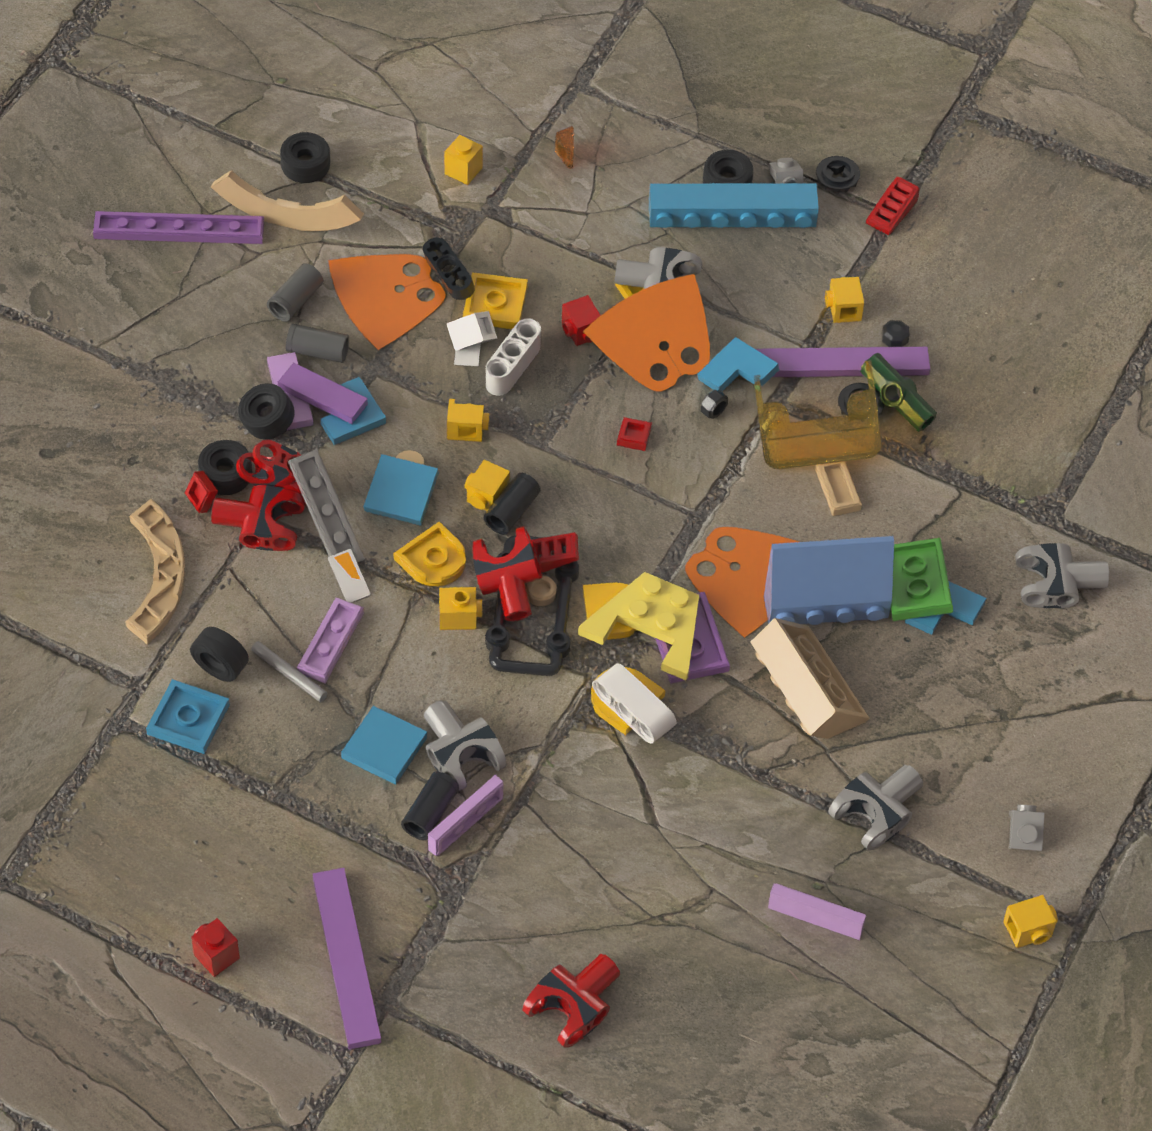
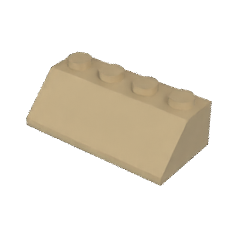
[750,618,870,739]

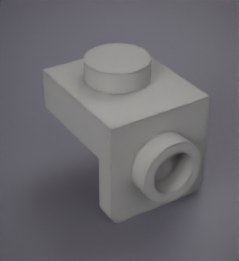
[769,158,804,183]
[1009,804,1045,851]

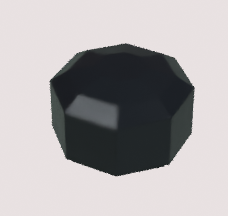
[882,320,910,347]
[701,390,728,419]

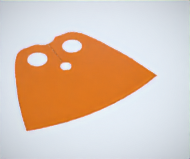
[328,254,446,350]
[583,274,710,392]
[685,527,799,638]

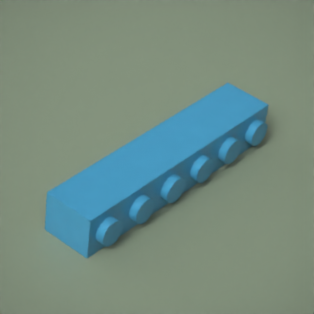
[649,183,819,228]

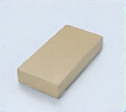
[815,459,862,516]

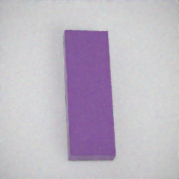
[278,362,368,424]

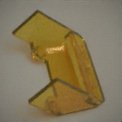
[754,361,881,469]

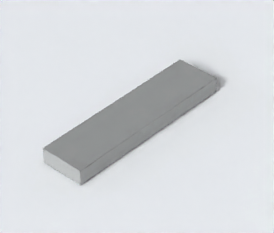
[288,449,365,563]

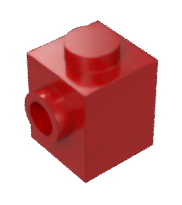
[562,295,601,346]
[191,918,240,977]

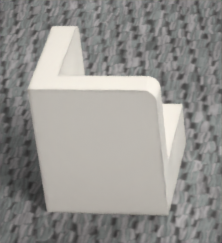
[447,311,497,350]

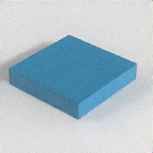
[363,454,439,526]
[146,679,230,754]
[341,706,427,785]

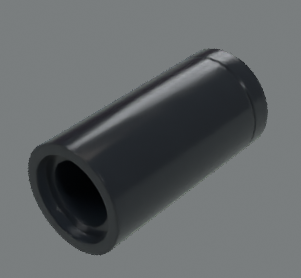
[483,473,541,535]
[401,771,459,841]

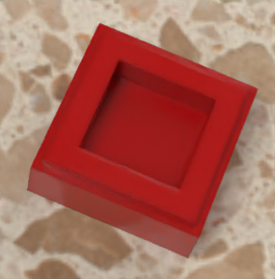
[617,417,652,451]
[185,471,218,513]

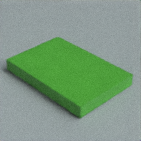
[891,538,953,621]

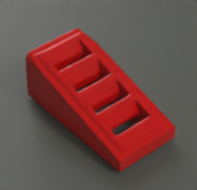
[866,176,920,235]
[514,532,579,573]

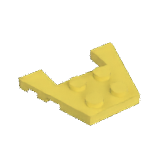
[578,572,699,681]

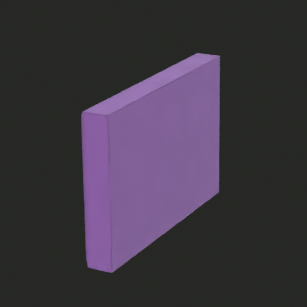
[655,592,730,684]

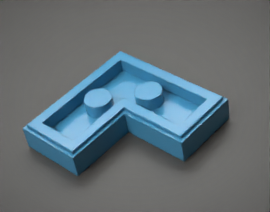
[697,337,780,391]
[320,377,386,445]
[905,581,986,635]

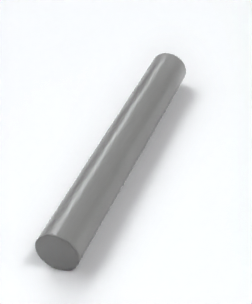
[251,641,328,702]

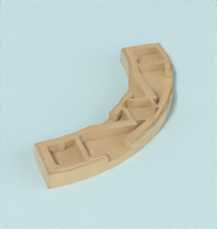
[211,170,364,231]
[126,499,185,645]

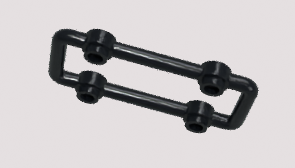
[485,535,579,676]

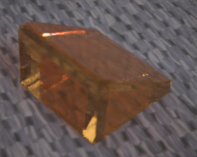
[555,126,574,169]

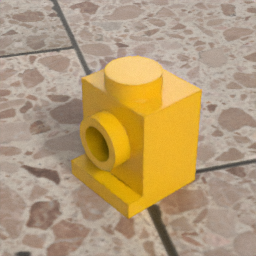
[447,399,490,442]

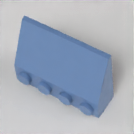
[764,536,894,625]

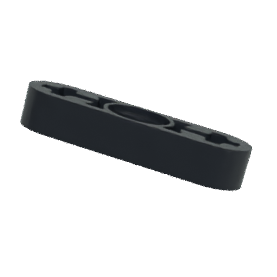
[423,237,475,300]

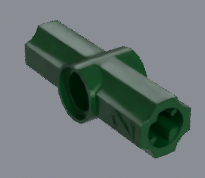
[860,353,937,432]

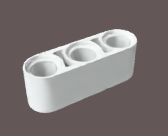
[486,319,541,396]
[592,664,677,744]

